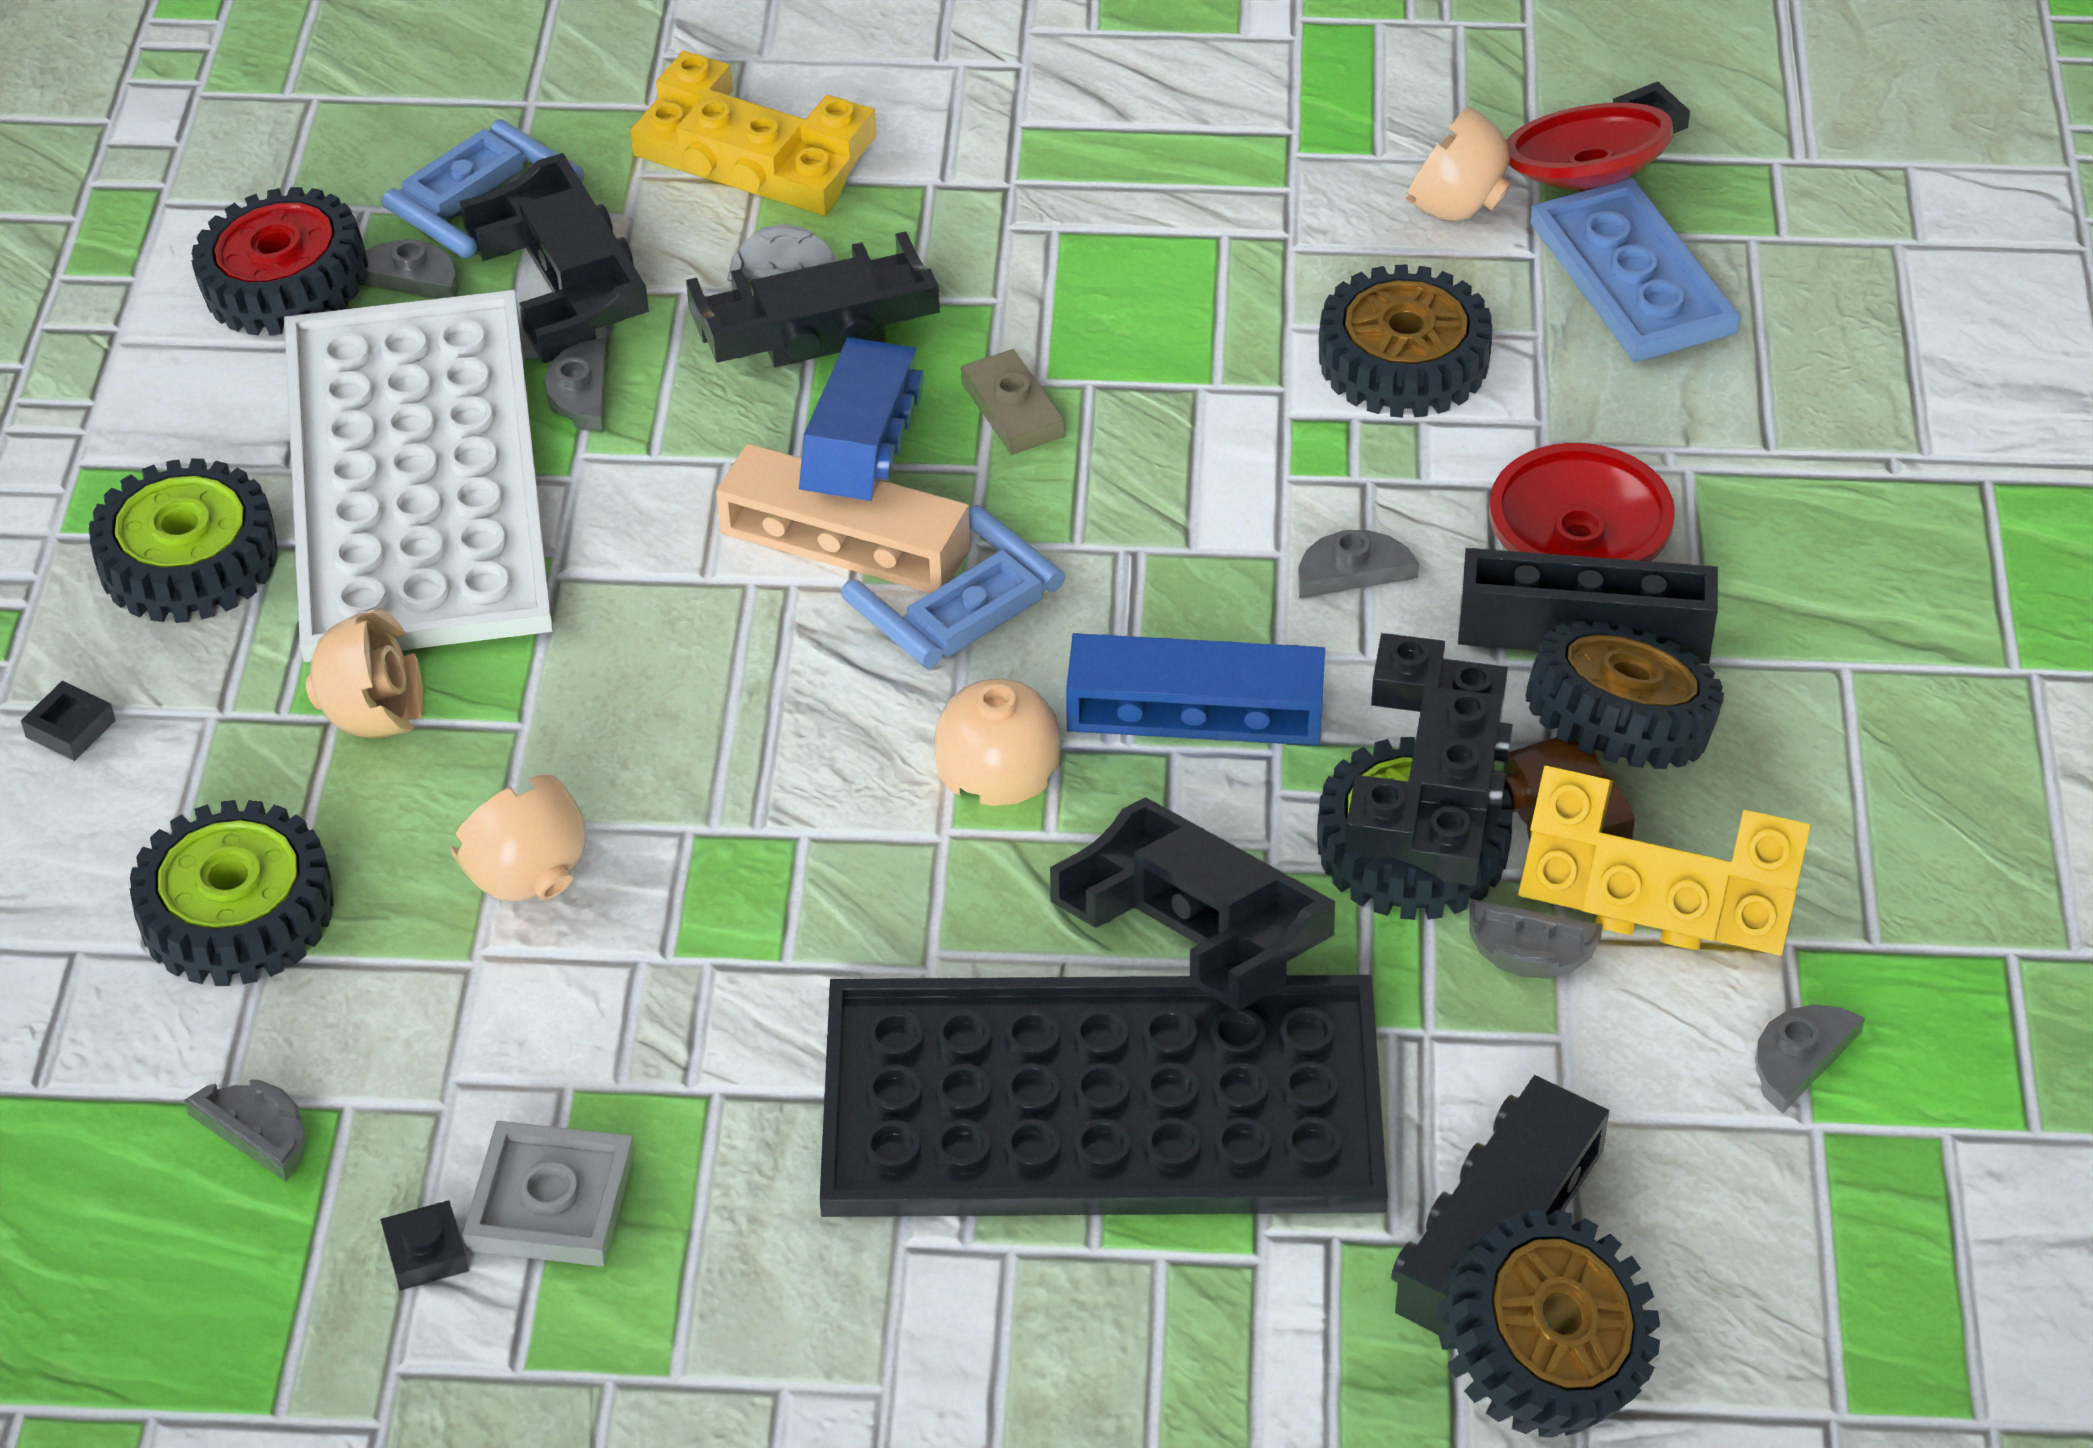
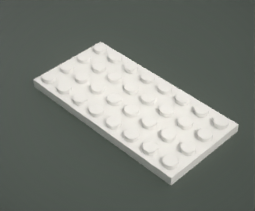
[284,290,553,662]

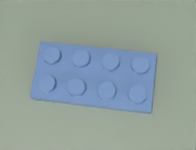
[1530,178,1740,363]

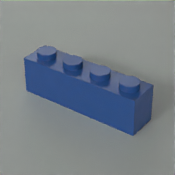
[799,337,924,501]
[1066,633,1325,746]

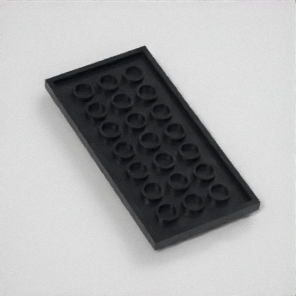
[819,975,1388,1217]

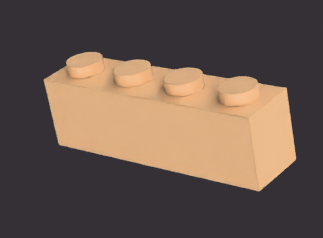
[716,443,971,593]

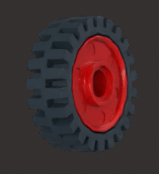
[191,187,368,336]

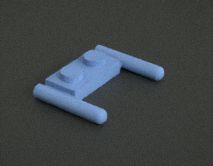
[382,119,584,259]
[841,505,1065,669]

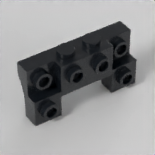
[460,153,649,363]
[686,231,940,367]
[1345,633,1513,886]
[1050,797,1335,1011]

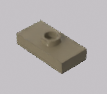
[961,349,1065,455]

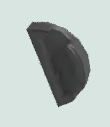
[727,224,838,282]
[362,239,458,299]
[544,338,607,432]
[1298,530,1419,598]
[1469,899,1603,978]
[1755,1004,1865,1114]
[184,1079,307,1182]

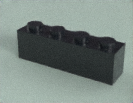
[1458,548,1718,664]
[1391,1075,1610,1335]

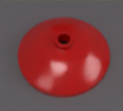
[1506,103,1673,192]
[1489,443,1675,562]

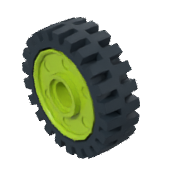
[89,458,278,623]
[1317,737,1513,920]
[129,800,334,986]

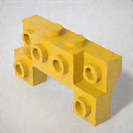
[630,50,876,216]
[1518,766,1811,956]

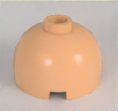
[1406,106,1511,222]
[306,608,424,739]
[934,678,1062,806]
[450,775,586,901]

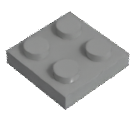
[462,1120,635,1267]

